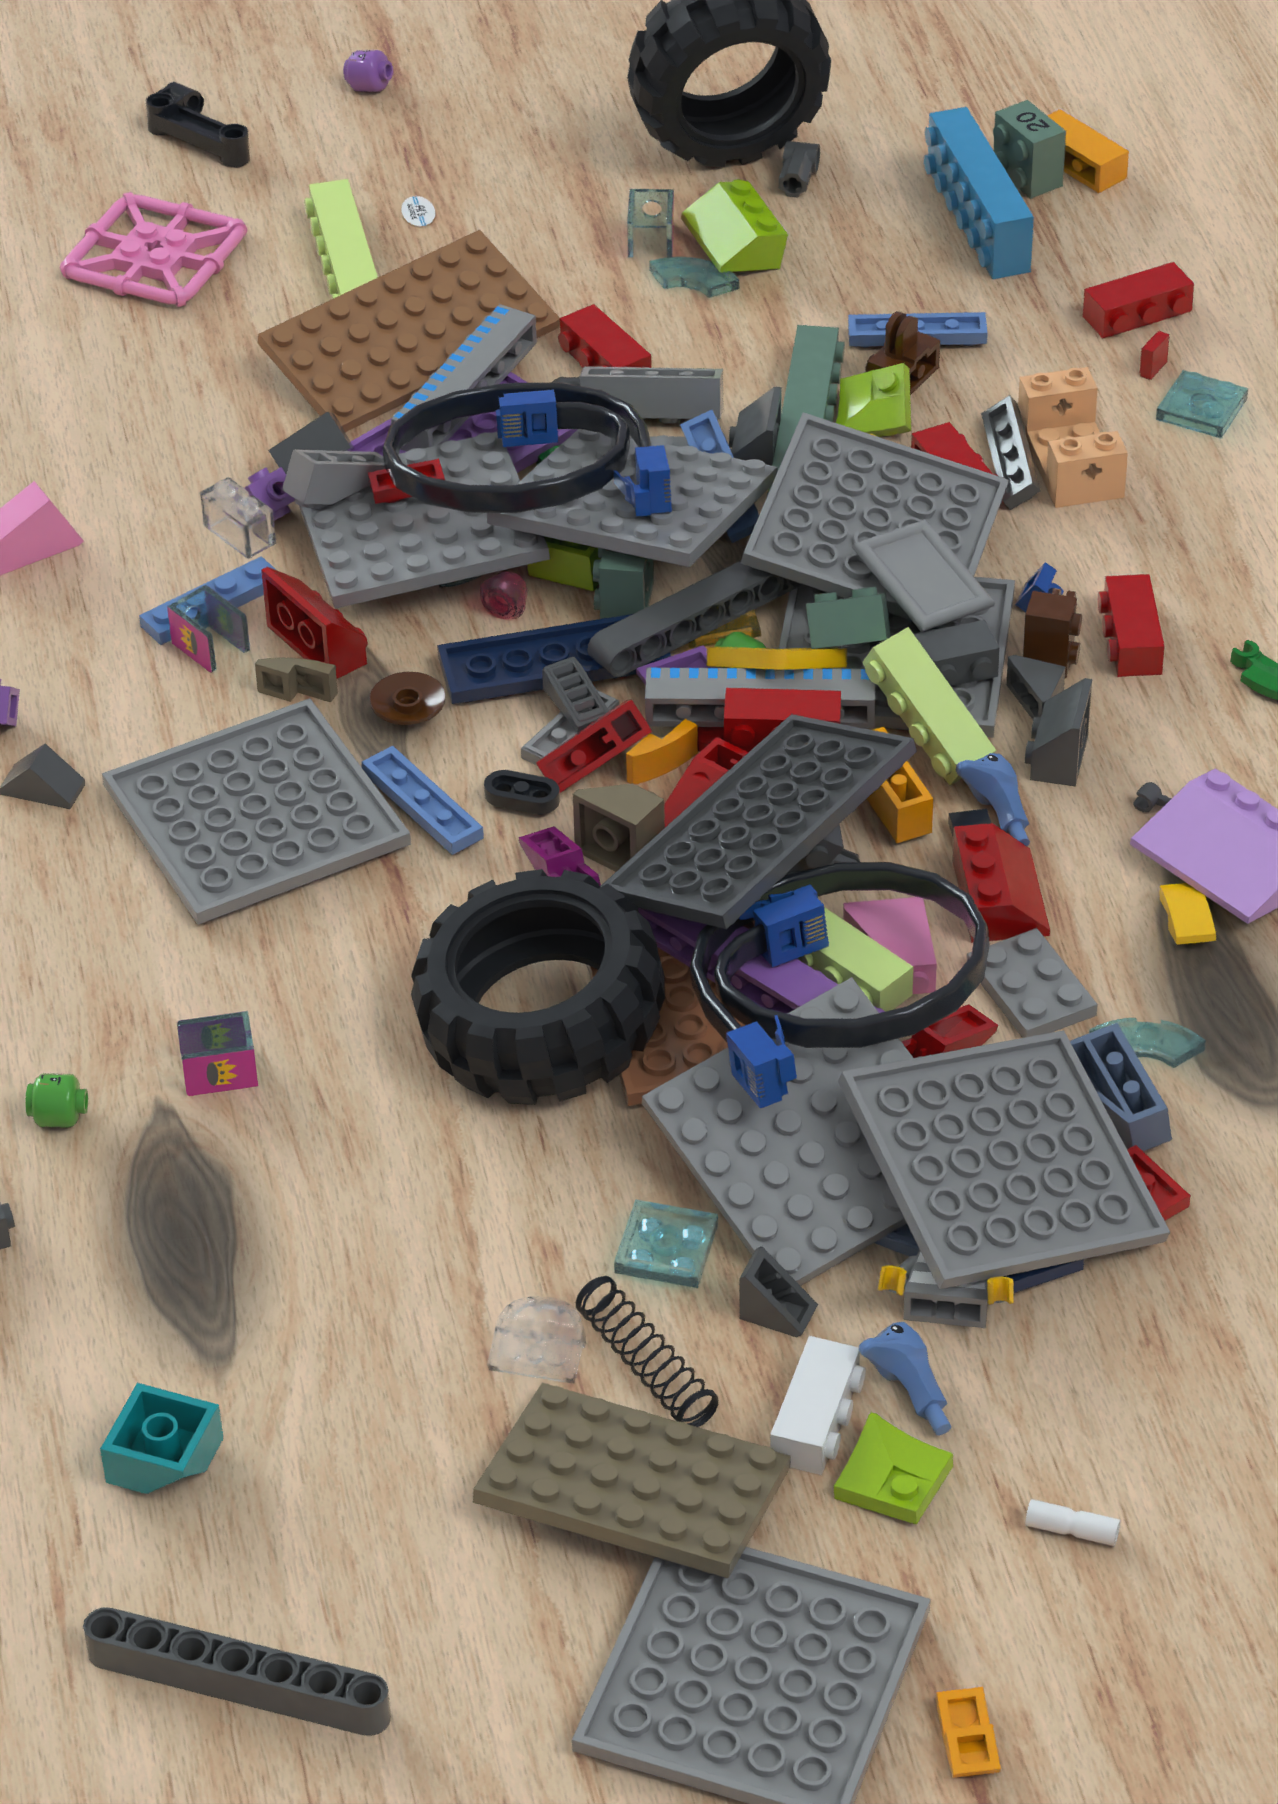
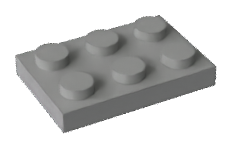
[967,928,1098,1038]

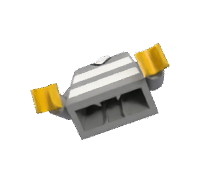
[878,1249,1014,1328]

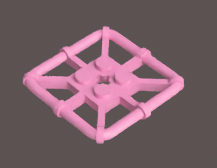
[60,192,247,307]

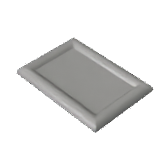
[852,519,995,632]

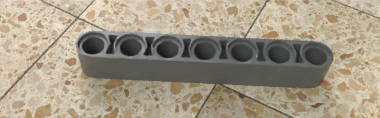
[587,560,803,677]
[83,1607,391,1736]

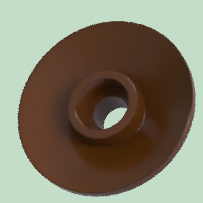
[370,672,445,725]

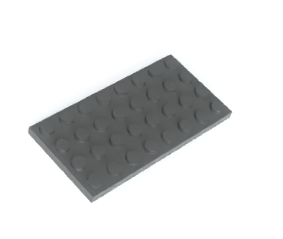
[600,714,917,929]

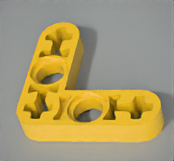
[707,647,847,670]

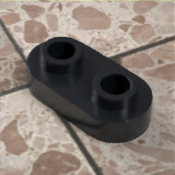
[484,770,560,815]

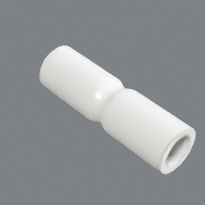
[1025,1499,1121,1546]

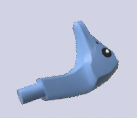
[956,753,1030,846]
[859,1322,951,1435]

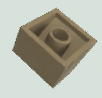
[573,783,665,872]

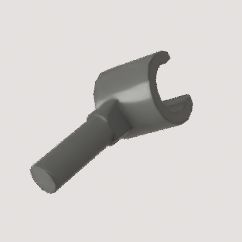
[1133,782,1172,812]

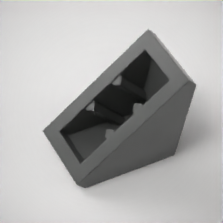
[1006,655,1066,720]
[0,743,85,809]
[739,1246,818,1337]

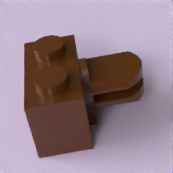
[865,311,940,395]
[1023,588,1082,678]

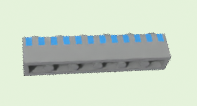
[390,304,537,452]
[645,667,875,728]

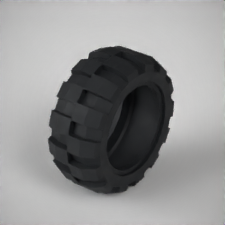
[627,0,832,167]
[411,869,665,1105]

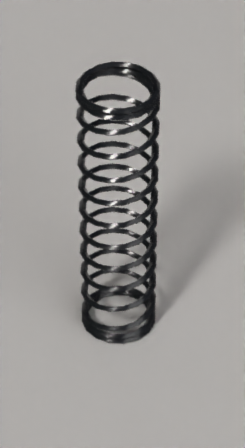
[575,1276,719,1427]

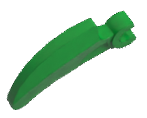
[1230,640,1278,700]

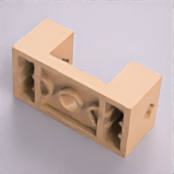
[1018,367,1128,508]

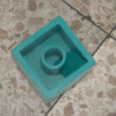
[100,1382,224,1494]

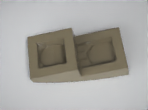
[255,658,338,702]

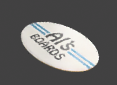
[401,196,435,227]

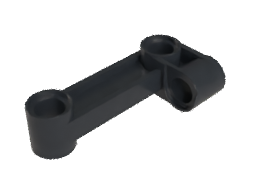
[146,81,250,167]

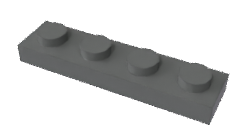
[981,395,1040,510]

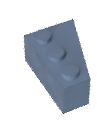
[1070,1023,1172,1151]

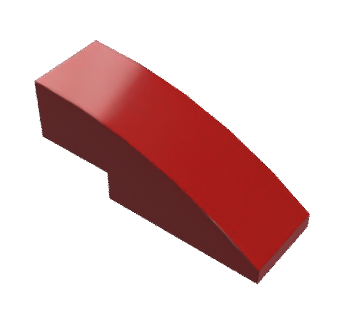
[902,1004,998,1058]

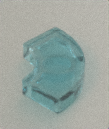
[649,257,739,298]
[1089,1018,1206,1068]

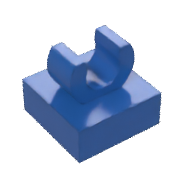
[1015,562,1064,612]

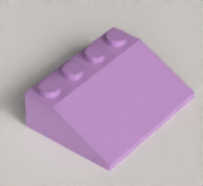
[1130,768,1278,924]

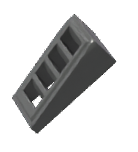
[542,657,609,732]

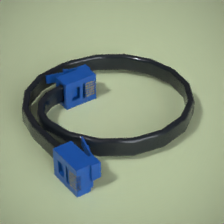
[383,383,672,516]
[690,862,990,1109]

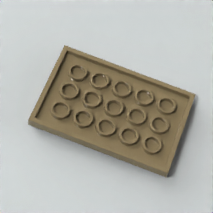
[473,1383,791,1578]

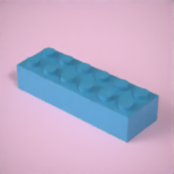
[924,107,1034,279]

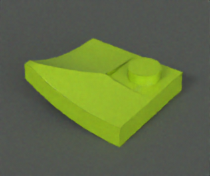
[836,363,911,437]
[834,1412,953,1525]

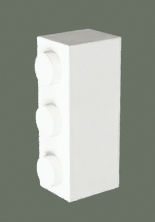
[770,1336,866,1475]

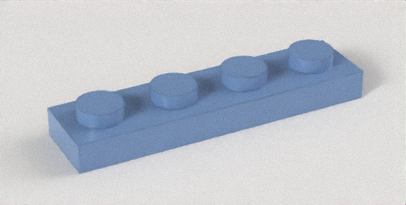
[848,312,987,348]
[680,410,759,543]
[139,556,276,645]
[361,746,484,855]

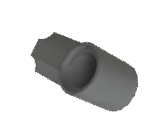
[779,141,820,197]

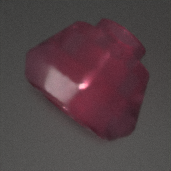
[480,572,528,619]

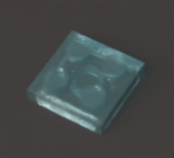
[1156,370,1248,438]
[614,1199,718,1288]

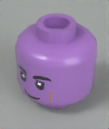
[343,50,393,92]

